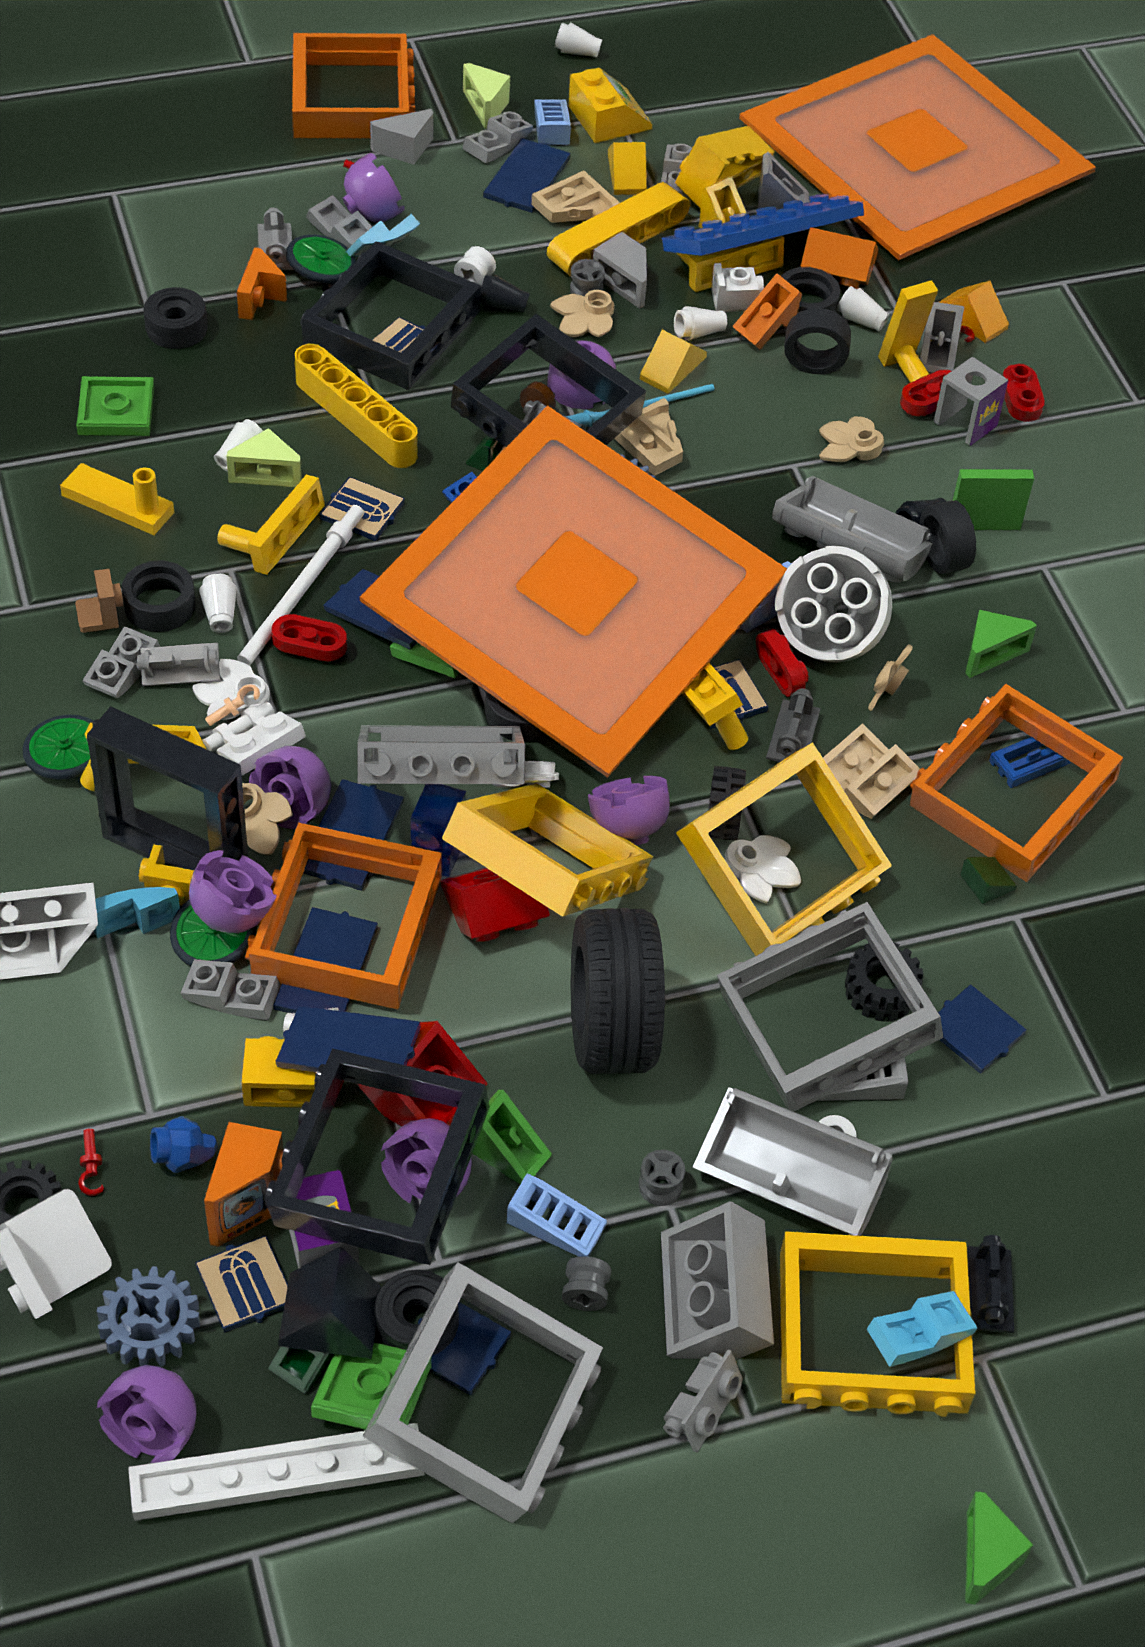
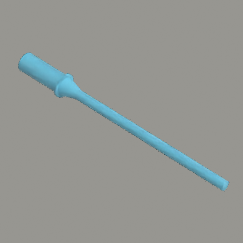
[566,384,714,427]

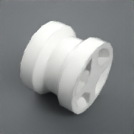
[454,246,496,286]

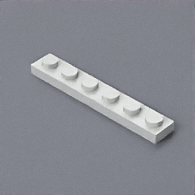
[129,1423,424,1521]

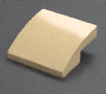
[823,723,920,819]

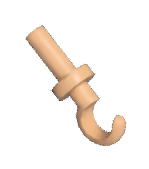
[205,684,260,726]

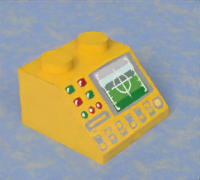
[569,68,652,143]

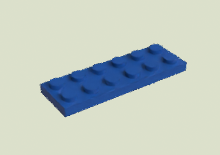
[662,194,864,256]

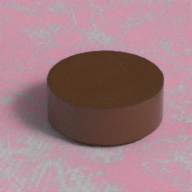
[520,382,556,410]

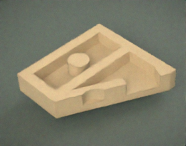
[532,171,620,223]
[614,398,683,476]

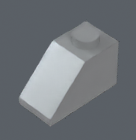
[593,232,647,309]

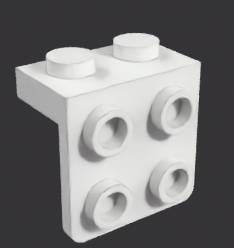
[0,1189,111,1319]

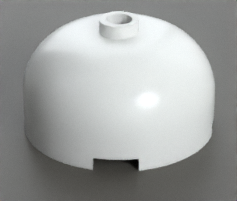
[775,546,892,662]

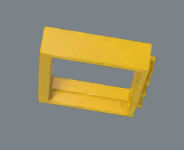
[676,742,892,956]
[442,783,653,917]
[780,1231,975,1417]

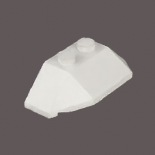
[0,883,98,980]

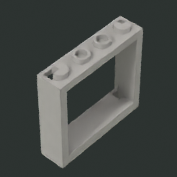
[358,725,525,784]
[717,902,943,1112]
[362,1262,603,1523]

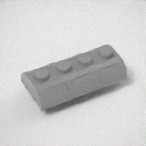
[772,476,932,582]
[693,1088,892,1236]

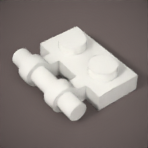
[202,701,306,776]

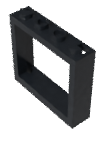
[300,241,481,390]
[450,314,646,447]
[87,706,249,870]
[265,1048,490,1265]

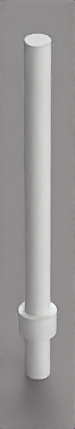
[237,505,364,666]

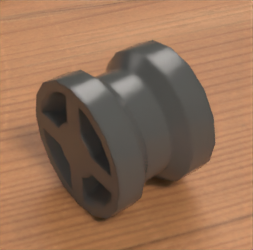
[570,259,605,297]
[638,1149,685,1206]
[562,1256,611,1311]

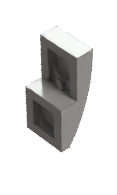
[306,195,372,249]

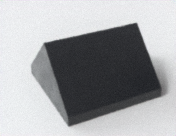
[278,1246,381,1359]

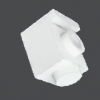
[711,263,764,312]

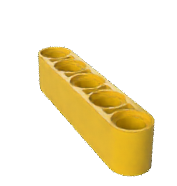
[546,182,690,277]
[295,344,418,468]

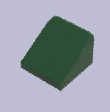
[466,436,504,471]
[960,857,1017,904]
[268,1347,334,1394]

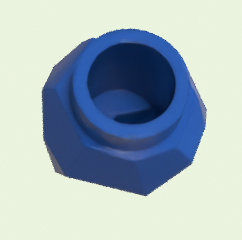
[150,1116,218,1173]

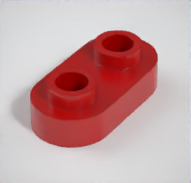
[1002,364,1045,422]
[900,370,951,416]
[272,614,347,661]
[756,629,809,697]

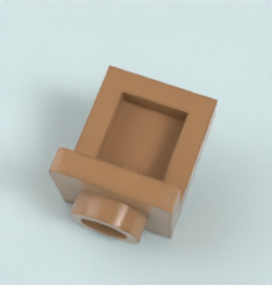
[75,569,123,633]

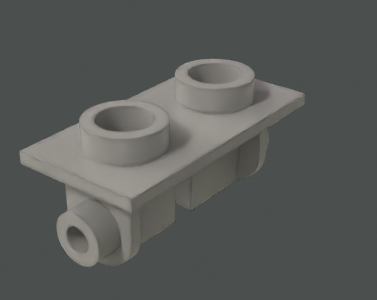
[257,208,293,270]
[137,643,220,686]
[663,1350,743,1452]

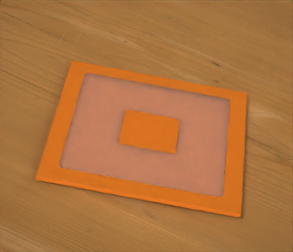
[739,34,1096,260]
[360,405,787,778]

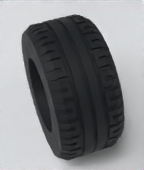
[570,908,665,1074]

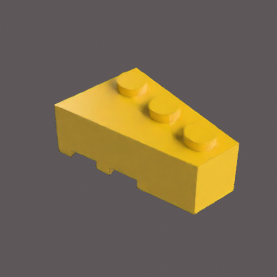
[675,126,775,209]

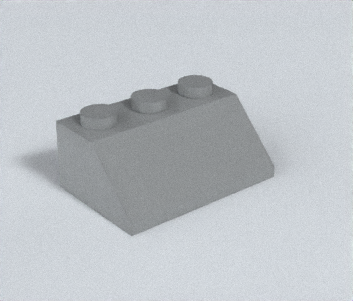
[661,1201,774,1359]

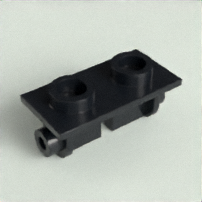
[966,1235,1014,1333]

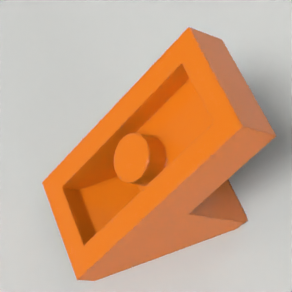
[237,247,287,320]
[732,273,802,350]

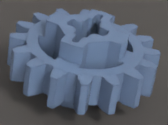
[97,1266,200,1366]

